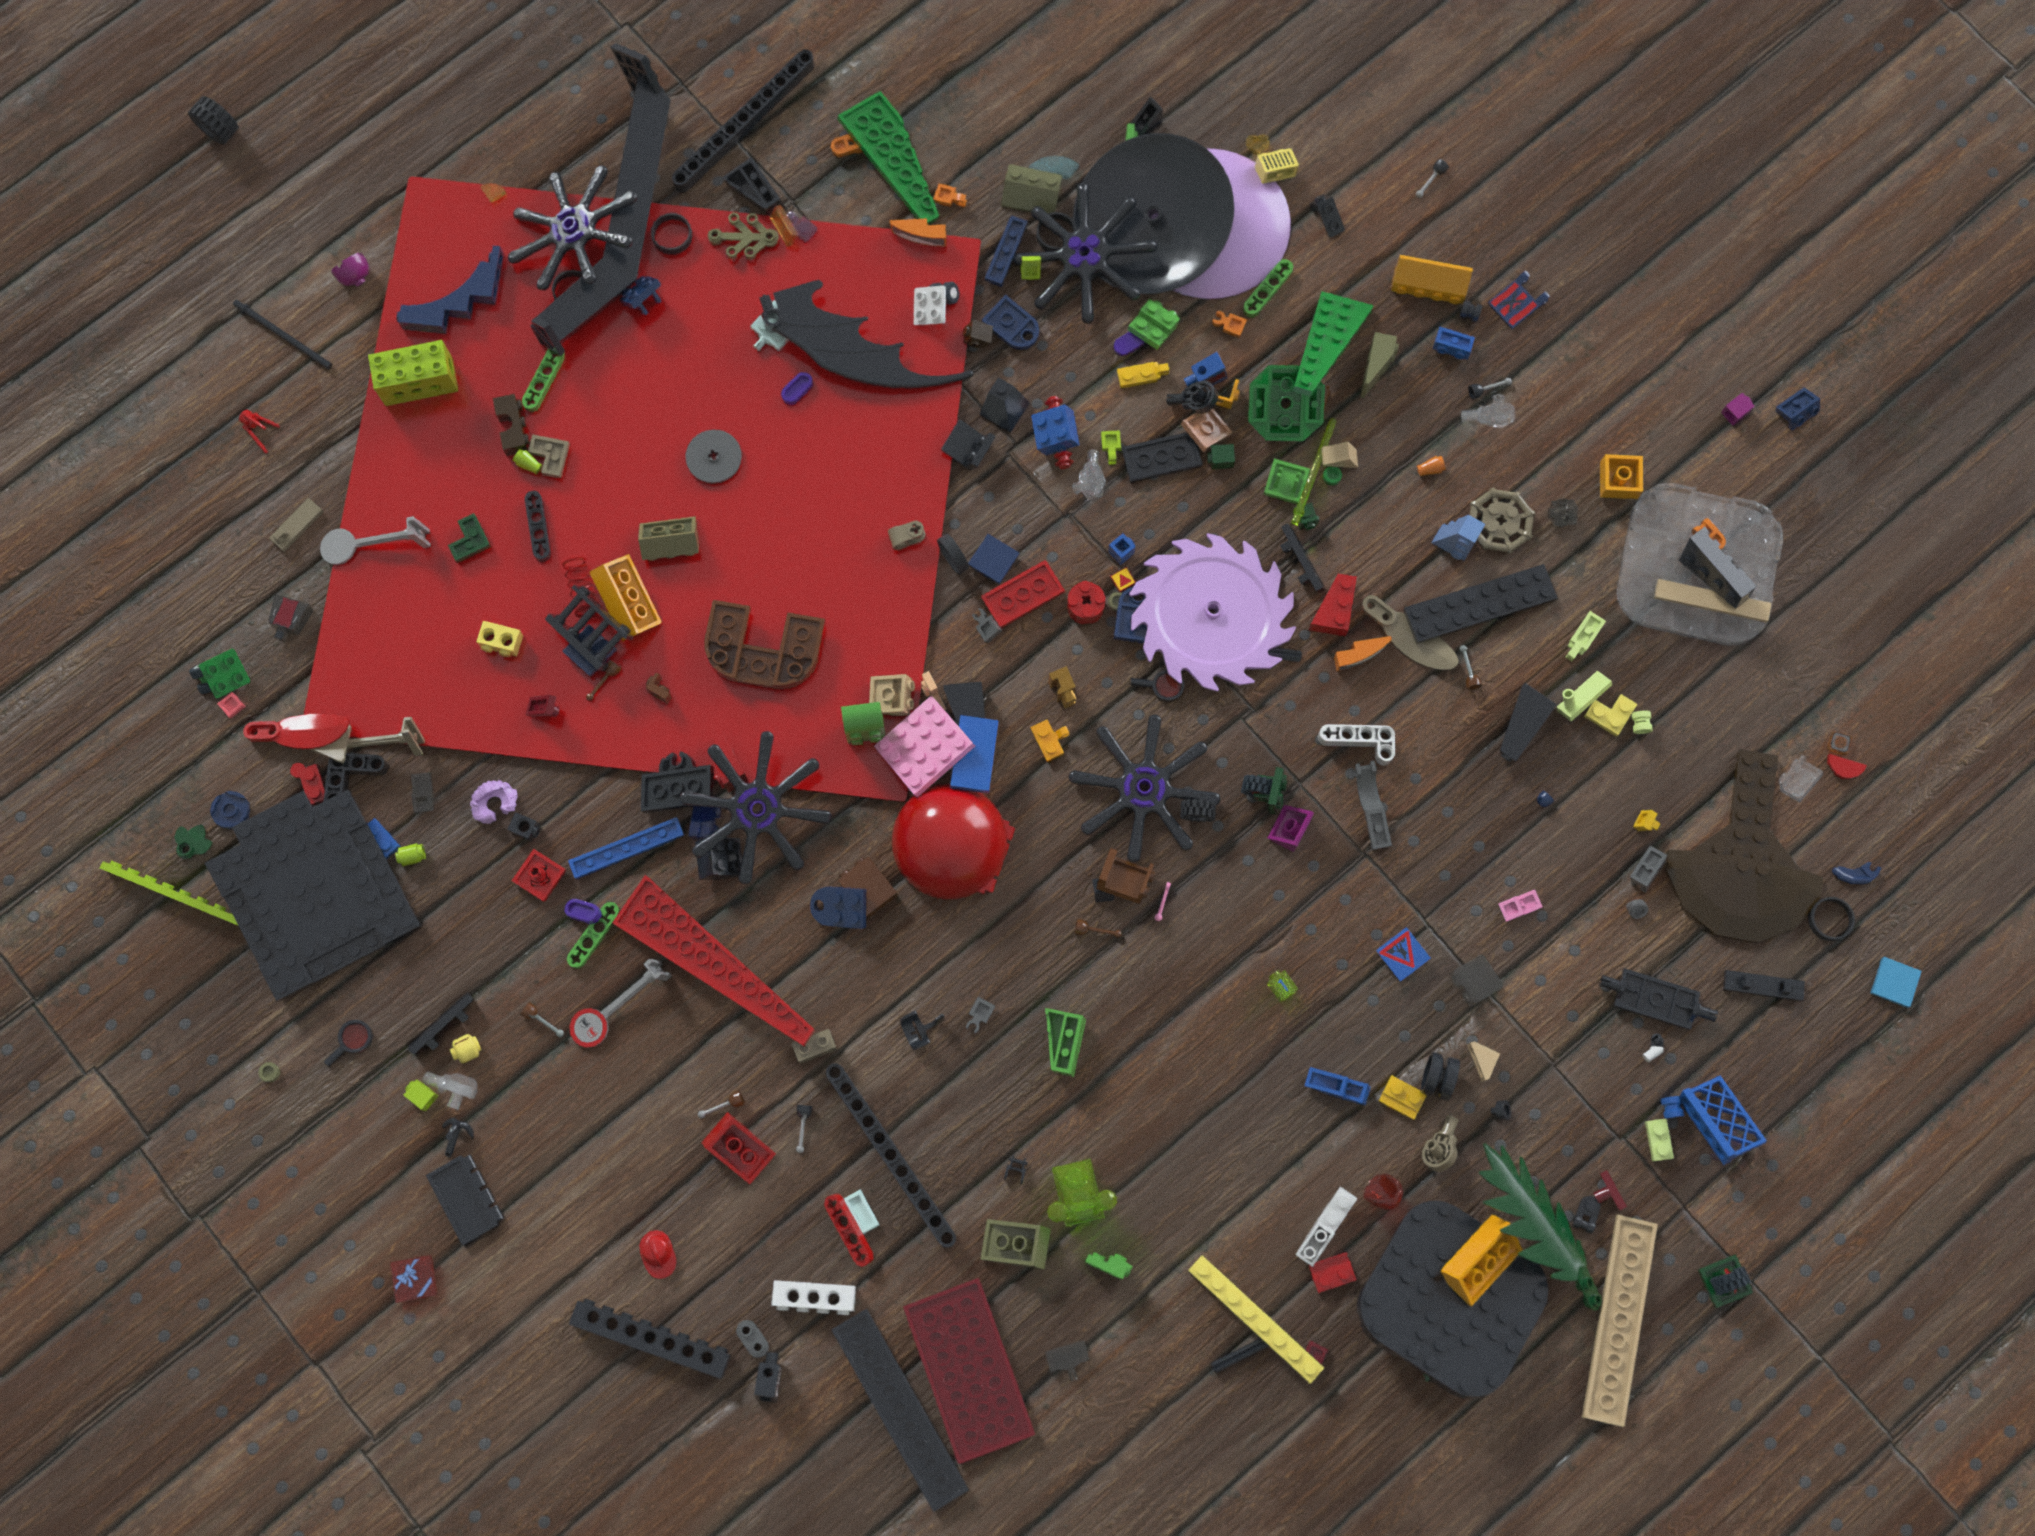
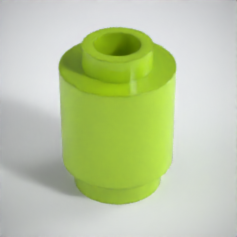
[395,843,426,867]

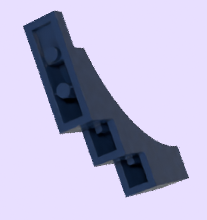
[397,245,504,334]

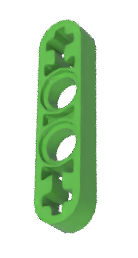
[1243,259,1293,318]
[522,349,565,412]
[567,902,620,969]

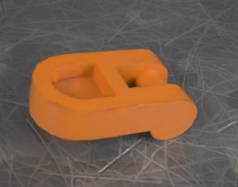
[831,134,863,157]
[1691,518,1726,549]

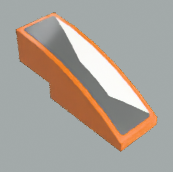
[890,219,947,246]
[1334,636,1392,671]

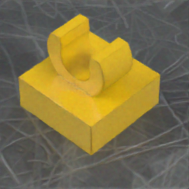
[1633,810,1660,831]

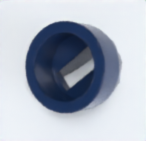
[1537,790,1554,807]

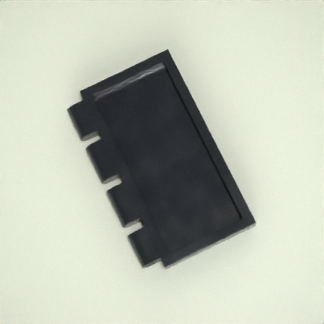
[426,1155,504,1246]

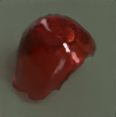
[1363,1173,1404,1210]

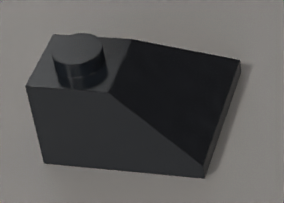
[979,377,1030,433]

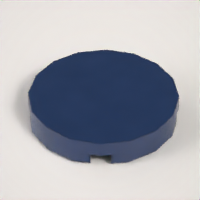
[210,791,251,830]

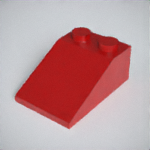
[714,724,749,793]
[701,1112,776,1184]

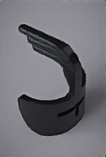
[900,1010,945,1050]

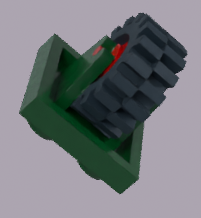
[1241,767,1287,815]
[1698,1254,1753,1308]

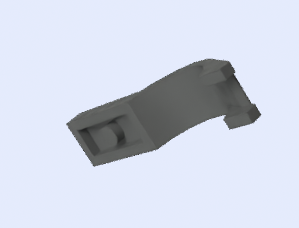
[1355,761,1392,850]

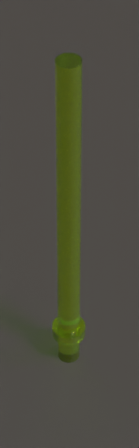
[1291,418,1337,525]

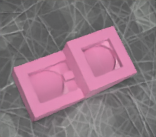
[1499,889,1543,922]

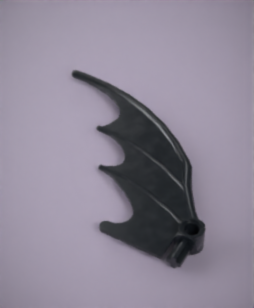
[759,280,974,388]

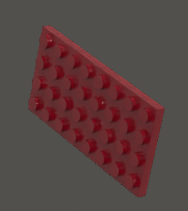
[903,1278,1035,1464]

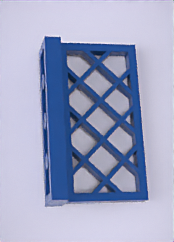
[1680,1076,1767,1165]

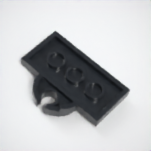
[641,751,714,813]

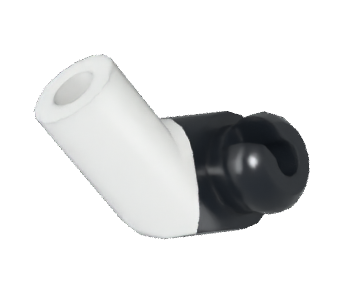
[1643,1033,1664,1062]

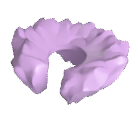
[470,780,518,824]

